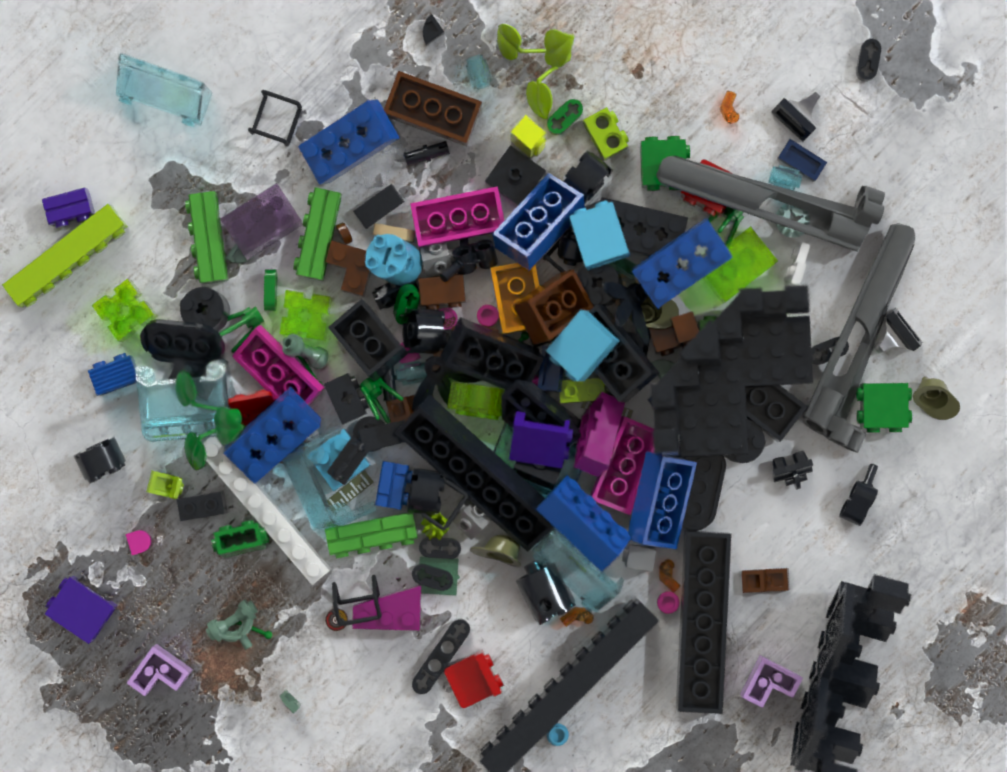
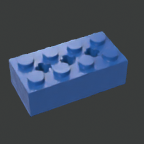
[298,99,400,185]
[492,173,585,271]
[632,217,733,308]
[223,387,321,484]
[628,451,697,549]
[537,475,632,572]

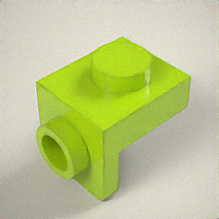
[146,470,184,500]

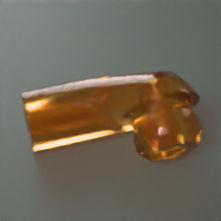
[720,90,740,124]
[659,559,681,593]
[560,607,594,627]

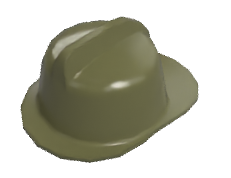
[629,294,679,329]
[913,376,960,420]
[470,535,521,567]

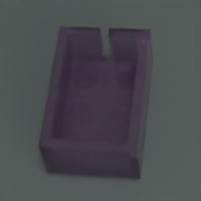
[221,183,303,260]

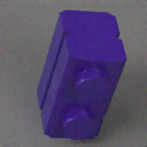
[42,187,95,229]

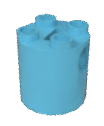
[365,234,423,286]

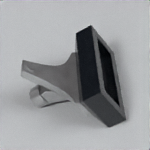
[771,91,821,142]
[874,308,923,354]

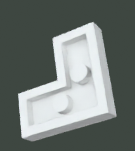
[784,242,811,286]

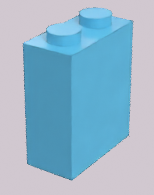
[569,201,630,270]
[546,310,619,381]

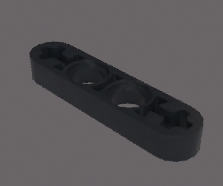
[412,619,470,694]

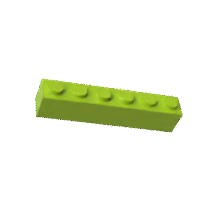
[2,204,128,308]

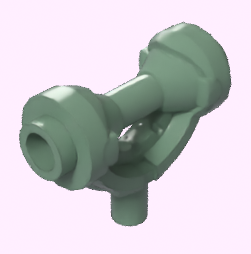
[282,334,328,369]
[206,599,258,650]

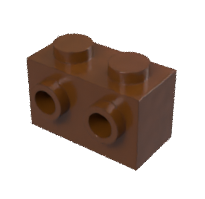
[419,275,466,309]

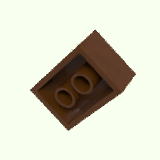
[513,269,594,344]

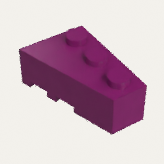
[574,392,625,477]
[352,584,422,631]

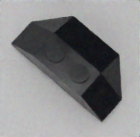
[501,380,582,447]

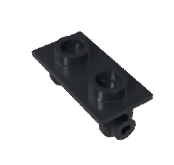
[372,280,420,310]
[326,436,370,486]

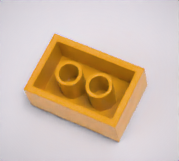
[491,263,539,335]

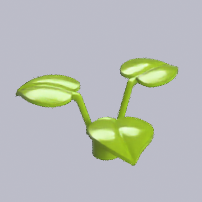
[497,24,575,119]

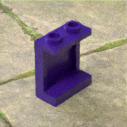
[509,411,573,468]
[45,576,118,644]

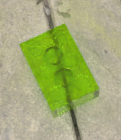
[703,226,778,304]

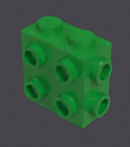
[640,136,690,191]
[856,383,912,433]
[211,520,270,558]

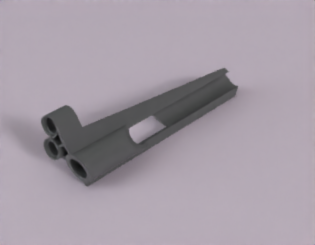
[656,156,885,252]
[802,223,915,453]

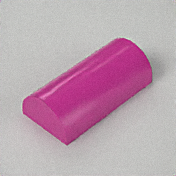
[410,186,505,248]
[232,325,325,406]
[590,416,655,515]

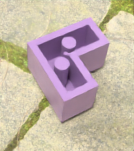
[127,644,193,696]
[740,655,803,708]

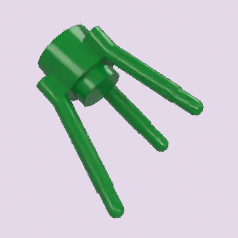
[708,207,744,248]
[219,306,264,353]
[360,377,403,424]

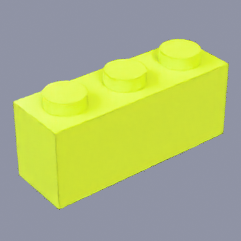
[510,115,546,158]

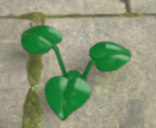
[175,372,244,471]

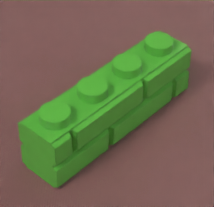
[293,188,342,281]
[185,191,228,284]
[325,512,418,558]

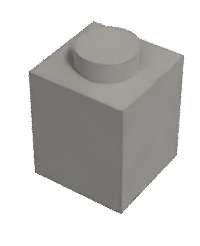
[622,544,657,572]

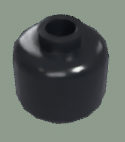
[557,232,583,266]

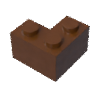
[326,241,371,297]
[648,311,699,357]

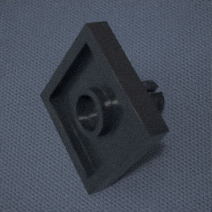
[485,145,546,205]

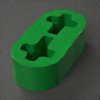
[547,99,583,135]
[264,269,278,311]
[393,284,420,325]

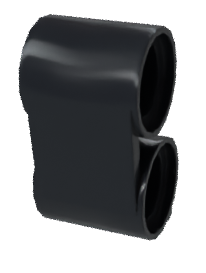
[440,239,498,282]
[839,464,878,526]

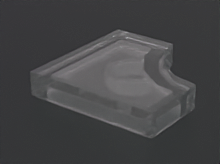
[361,136,405,189]

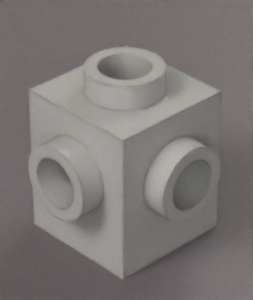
[420,243,454,278]
[453,502,491,540]

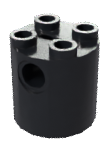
[516,559,576,625]

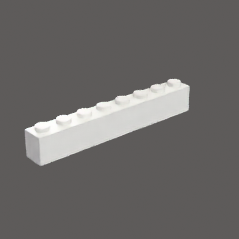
[203,435,331,585]

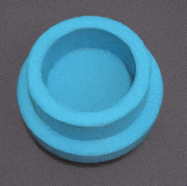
[546,723,569,746]

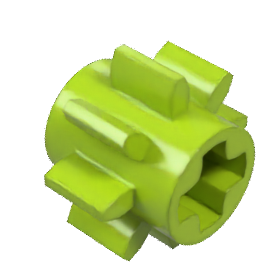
[420,512,449,540]

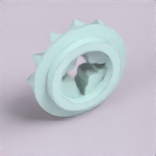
[776,204,810,238]

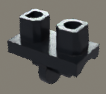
[772,451,813,490]

